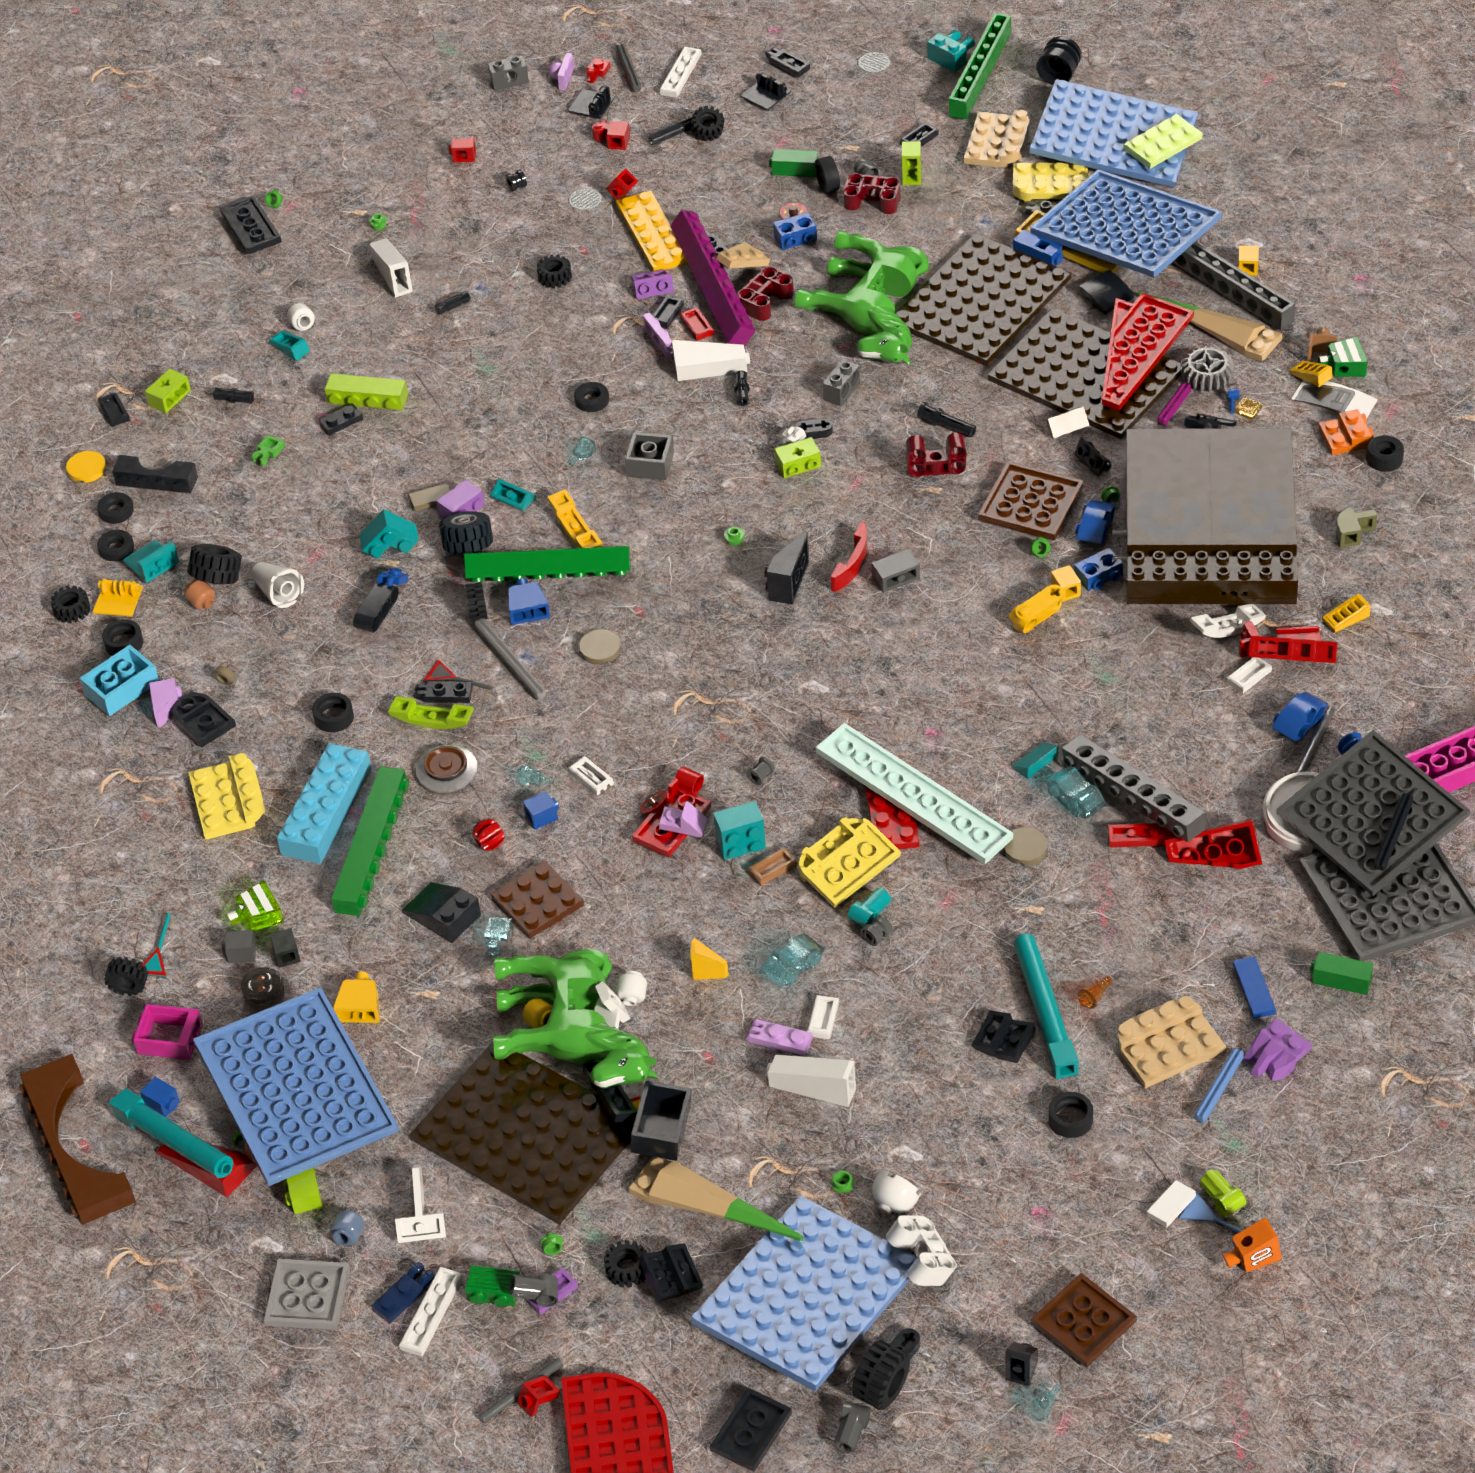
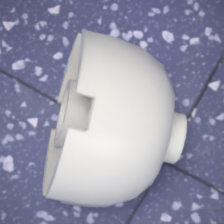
[872,1169,921,1215]

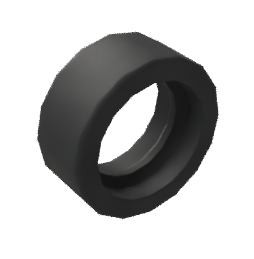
[814,156,840,193]
[102,619,144,656]
[312,692,354,733]
[1049,1092,1093,1138]

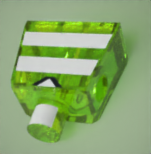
[226,880,284,931]

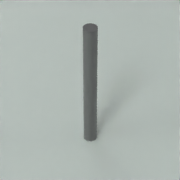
[478,1358,563,1424]

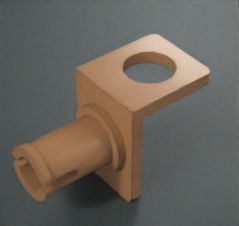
[1308,327,1337,361]

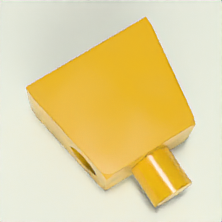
[333,972,380,1023]

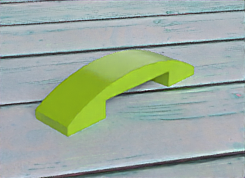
[388,696,474,729]

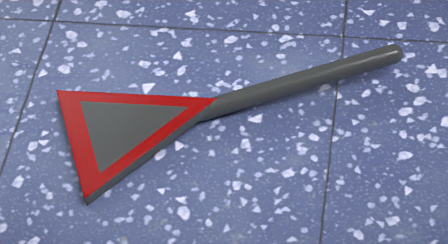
[423,659,493,690]

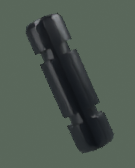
[435,291,471,315]

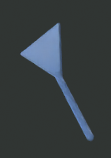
[1179,1192,1243,1233]

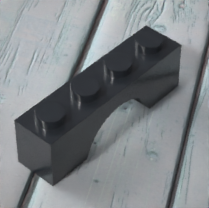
[112,455,198,494]

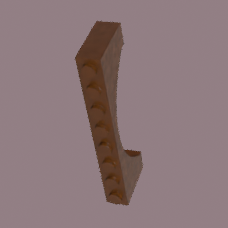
[19,1054,136,1225]

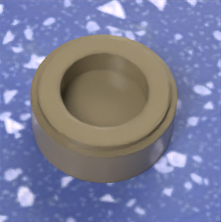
[213,666,235,685]

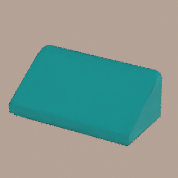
[490,478,536,511]
[1012,742,1059,779]

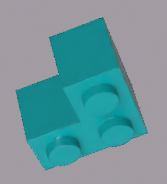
[359,509,419,558]

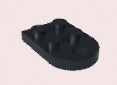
[172,693,236,748]

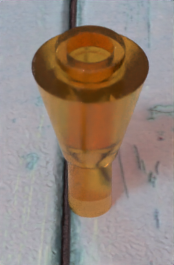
[1078,976,1113,1009]

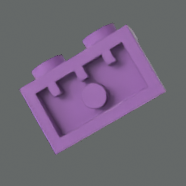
[631,269,674,299]

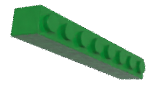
[949,12,1012,119]
[464,546,631,582]
[331,766,409,916]

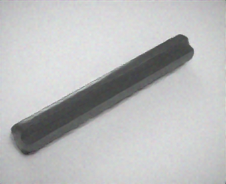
[616,44,641,92]

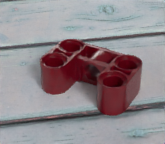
[843,173,901,214]
[738,267,794,321]
[906,433,967,477]

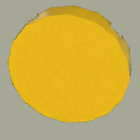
[66,451,107,483]

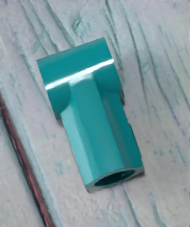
[848,887,892,927]

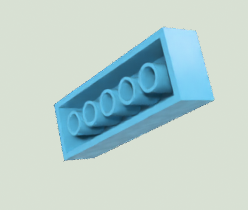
[277,743,372,864]

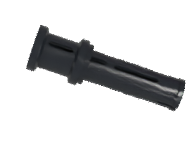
[917,402,977,438]

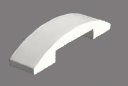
[1190,604,1266,638]

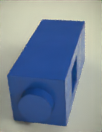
[1013,229,1063,266]

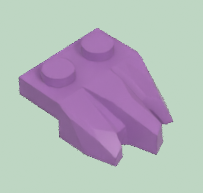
[1243,1017,1312,1081]

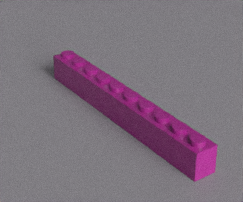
[670,209,756,347]

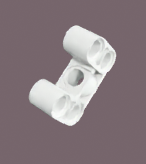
[886,1215,957,1286]

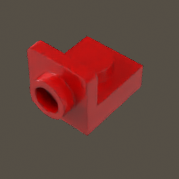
[1239,621,1260,657]
[517,1375,560,1417]

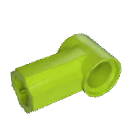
[1200,1169,1246,1217]

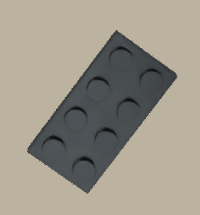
[219,195,282,255]

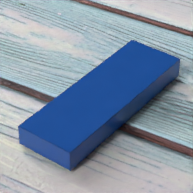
[1233,956,1276,1019]

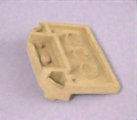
[964,110,1029,168]
[1118,996,1226,1088]

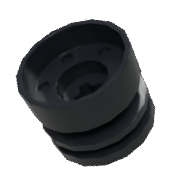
[1036,36,1082,85]

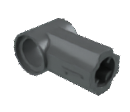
[509,1274,558,1307]
[834,1401,871,1454]

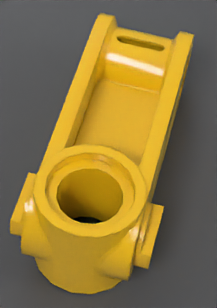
[1009,585,1064,633]

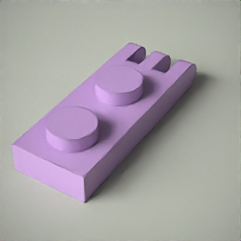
[643,312,673,358]
[746,1019,813,1056]

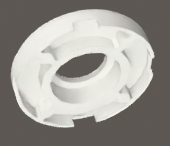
[1262,772,1320,853]

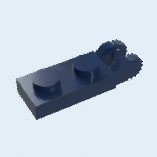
[371,1262,435,1324]

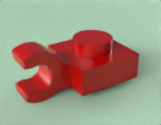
[586,58,611,83]

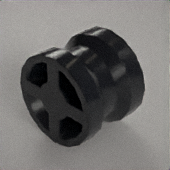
[506,169,527,192]

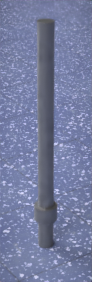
[1295,706,1335,773]

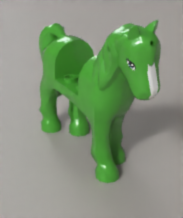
[794,231,929,365]
[493,949,658,1088]

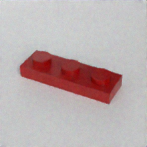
[1108,823,1176,848]

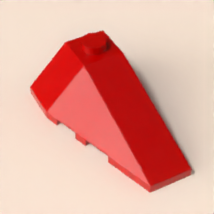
[1164,818,1263,869]
[157,1144,257,1198]

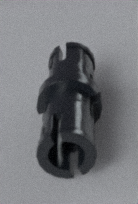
[734,370,750,406]
[213,387,254,404]

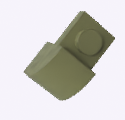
[1336,507,1377,548]

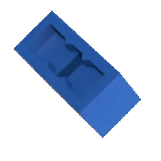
[773,212,817,250]
[1074,548,1123,591]

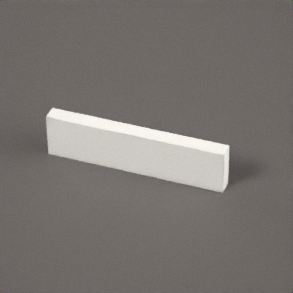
[660,47,701,98]
[399,1267,463,1357]

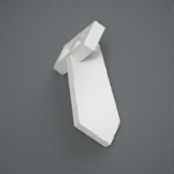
[593,981,631,1062]
[395,1165,446,1243]

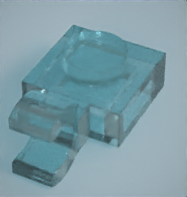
[484,916,512,955]

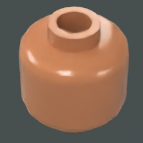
[185,579,215,610]

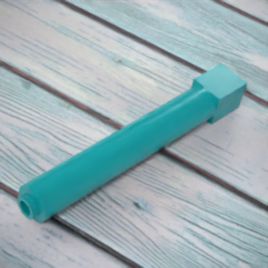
[1013,933,1079,1079]
[108,1088,233,1178]

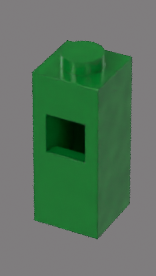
[769,149,818,177]
[1309,952,1374,995]

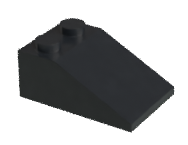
[764,532,810,605]
[402,882,481,943]

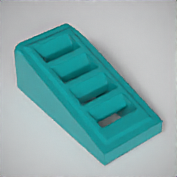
[269,330,310,361]

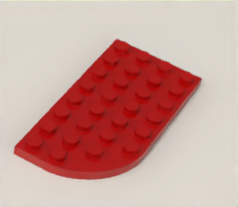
[561,1372,674,1473]

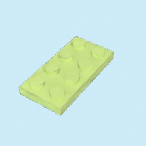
[1123,114,1203,169]

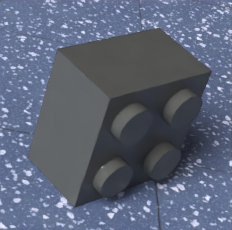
[625,432,674,480]

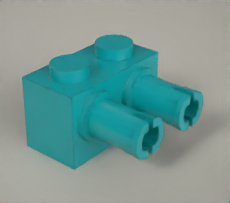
[927,30,976,72]

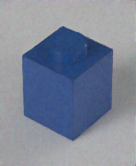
[523,791,559,830]
[140,1076,180,1117]

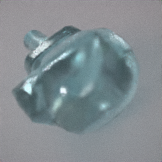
[569,437,597,466]
[517,765,554,786]
[1029,1384,1061,1422]

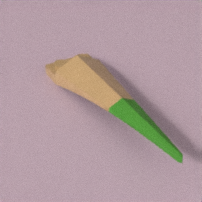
[1137,292,1282,362]
[629,1157,803,1241]

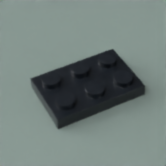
[710,1388,792,1472]

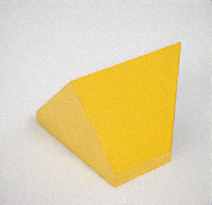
[690,938,729,980]

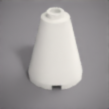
[251,562,304,608]

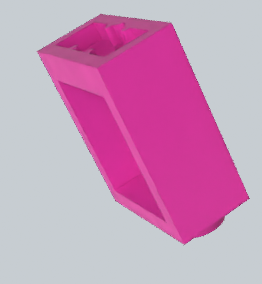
[132,1004,203,1060]

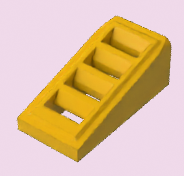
[1289,360,1332,387]
[1322,594,1371,633]

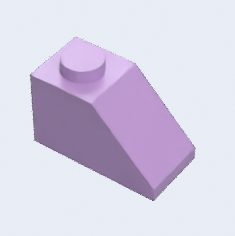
[149,678,183,727]

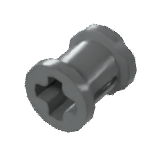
[746,757,775,785]

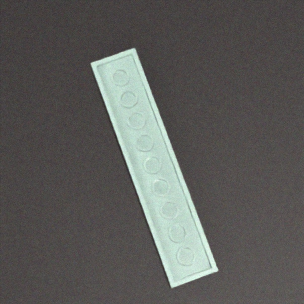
[816,723,1013,864]

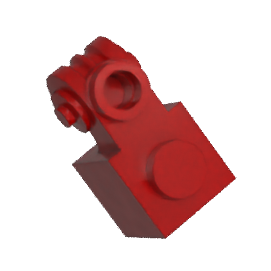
[592,121,630,150]

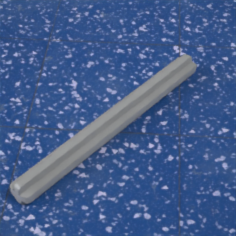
[474,619,546,700]

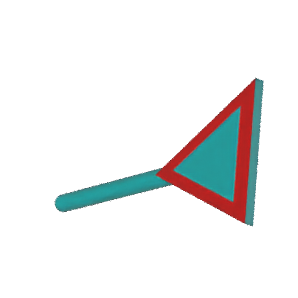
[142,913,171,977]

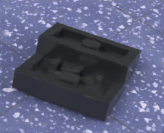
[1079,270,1135,314]
[971,1010,1036,1063]
[638,1243,703,1302]

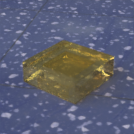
[1235,397,1263,420]

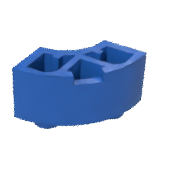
[1075,500,1116,544]
[1272,692,1329,741]

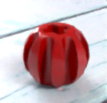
[472,819,505,851]

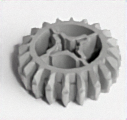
[1180,346,1234,391]

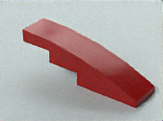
[1248,636,1338,664]

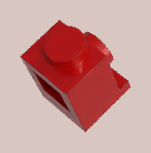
[448,136,476,162]

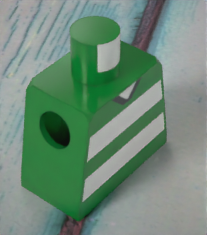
[1318,337,1368,377]

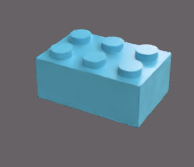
[80,645,159,716]

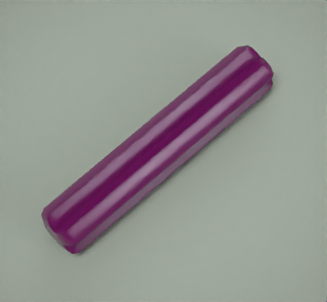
[1157,383,1191,426]

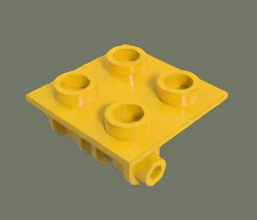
[93,579,143,617]

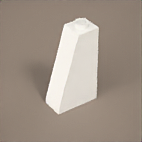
[369,238,413,298]
[672,340,750,381]
[765,1055,856,1107]

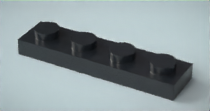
[583,1061,637,1123]

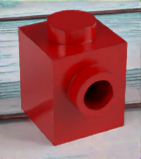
[606,168,639,200]

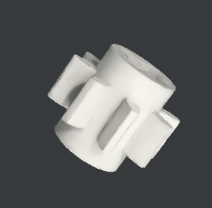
[782,426,806,445]

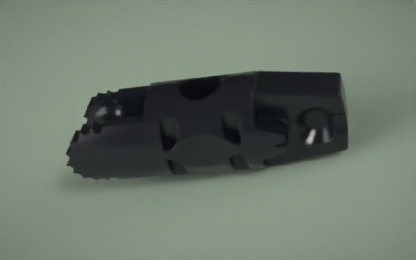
[1184,413,1237,429]

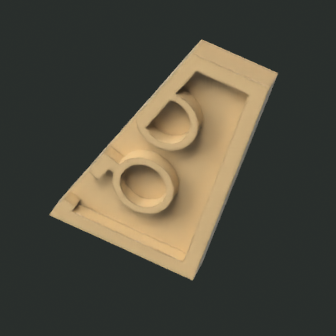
[716,242,770,268]

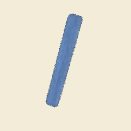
[1194,1048,1244,1123]

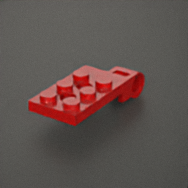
[632,766,711,858]

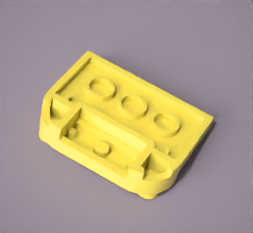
[1013,163,1088,204]
[188,753,265,840]
[799,817,901,908]

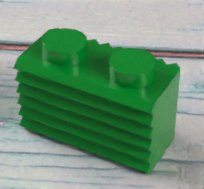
[465,1265,520,1307]

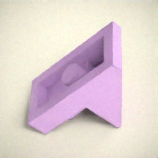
[659,801,707,838]

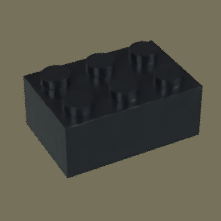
[630,1080,692,1161]

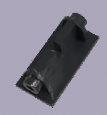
[1074,437,1112,477]

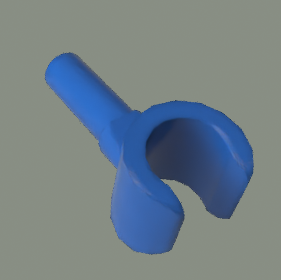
[1227,388,1240,414]

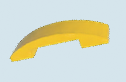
[548,489,603,548]

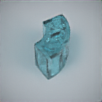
[1045,767,1107,819]
[760,934,825,986]

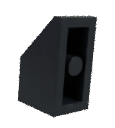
[1005,1342,1038,1386]

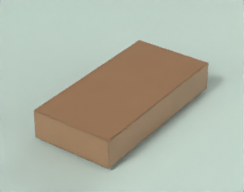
[748,847,797,886]

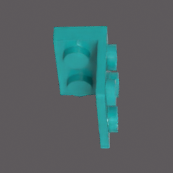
[123,540,180,583]

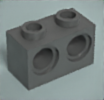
[823,359,860,407]

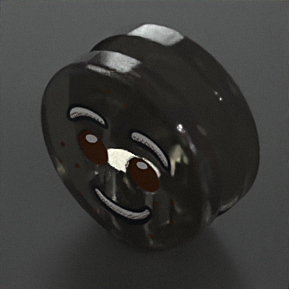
[241,967,285,1011]

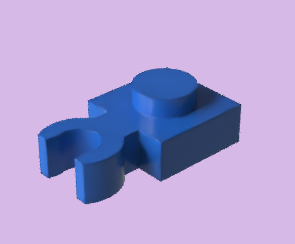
[377,568,409,586]

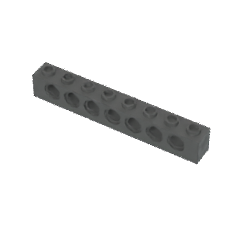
[1173,241,1295,330]
[1062,734,1207,842]

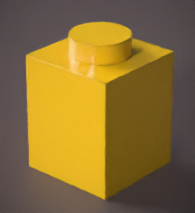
[1238,245,1259,276]
[1051,565,1081,602]

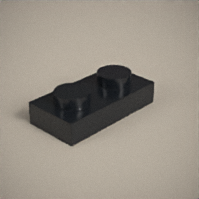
[319,403,363,436]

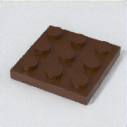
[491,860,584,939]
[1031,1273,1137,1368]

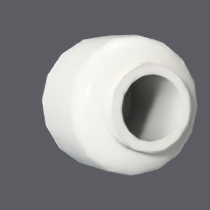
[287,303,315,331]
[616,971,647,1007]

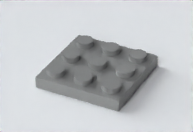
[264,1259,350,1330]

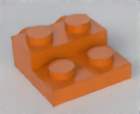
[1319,409,1374,455]

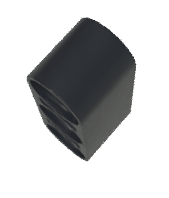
[353,582,399,633]

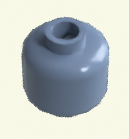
[330,1210,365,1246]

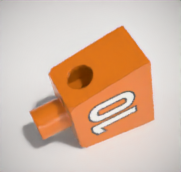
[1222,1217,1282,1272]

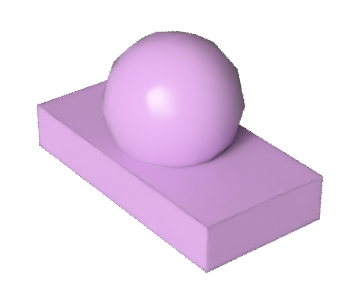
[549,53,574,90]

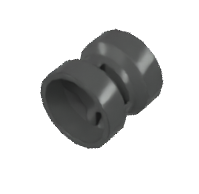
[853,158,879,176]
[861,915,893,946]

